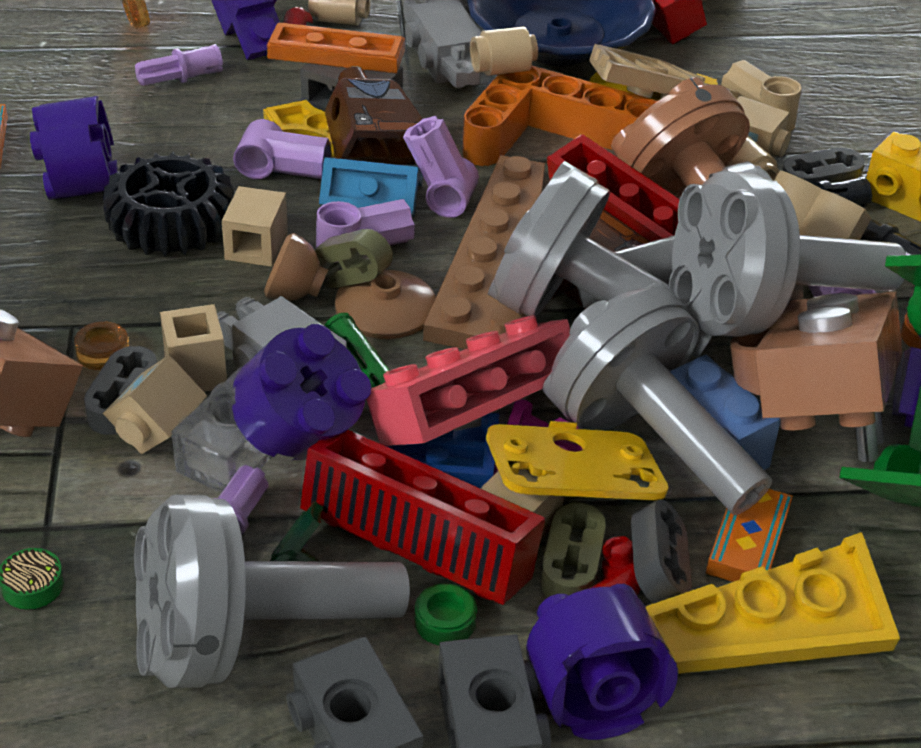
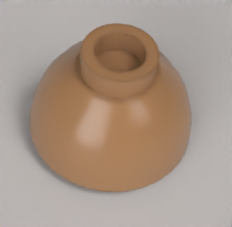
[264,233,329,301]

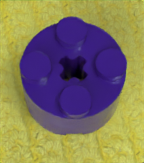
[30,96,118,200]
[232,324,371,460]
[526,584,678,740]

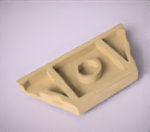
[589,44,739,99]

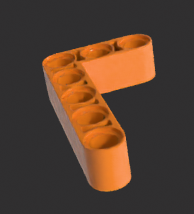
[462,66,658,166]

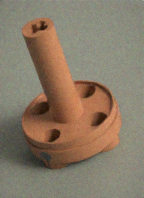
[611,77,750,198]

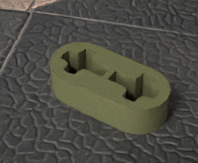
[314,229,393,288]
[541,502,606,598]

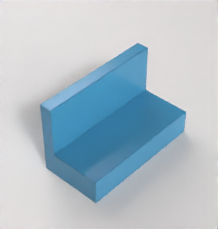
[319,157,423,217]

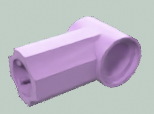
[403,116,479,218]
[233,119,332,179]
[316,199,415,262]

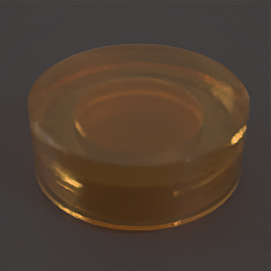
[122,0,150,29]
[74,321,129,370]

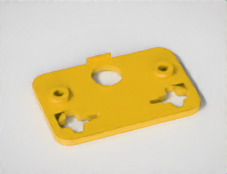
[486,421,669,500]

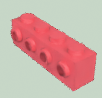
[366,315,570,446]

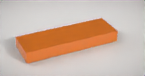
[267,23,405,73]

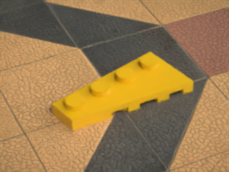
[645,532,900,674]

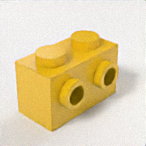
[866,131,921,222]

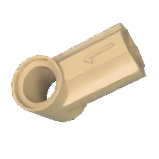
[721,60,802,132]

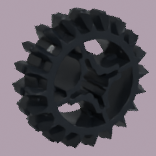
[103,151,234,257]

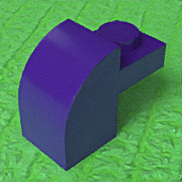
[211,0,280,60]

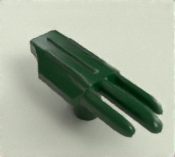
[270,501,324,562]

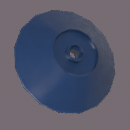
[467,0,657,66]

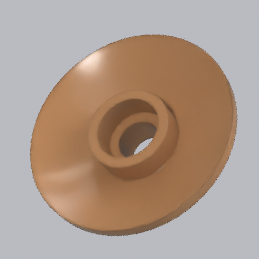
[335,270,436,339]

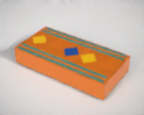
[706,489,793,582]

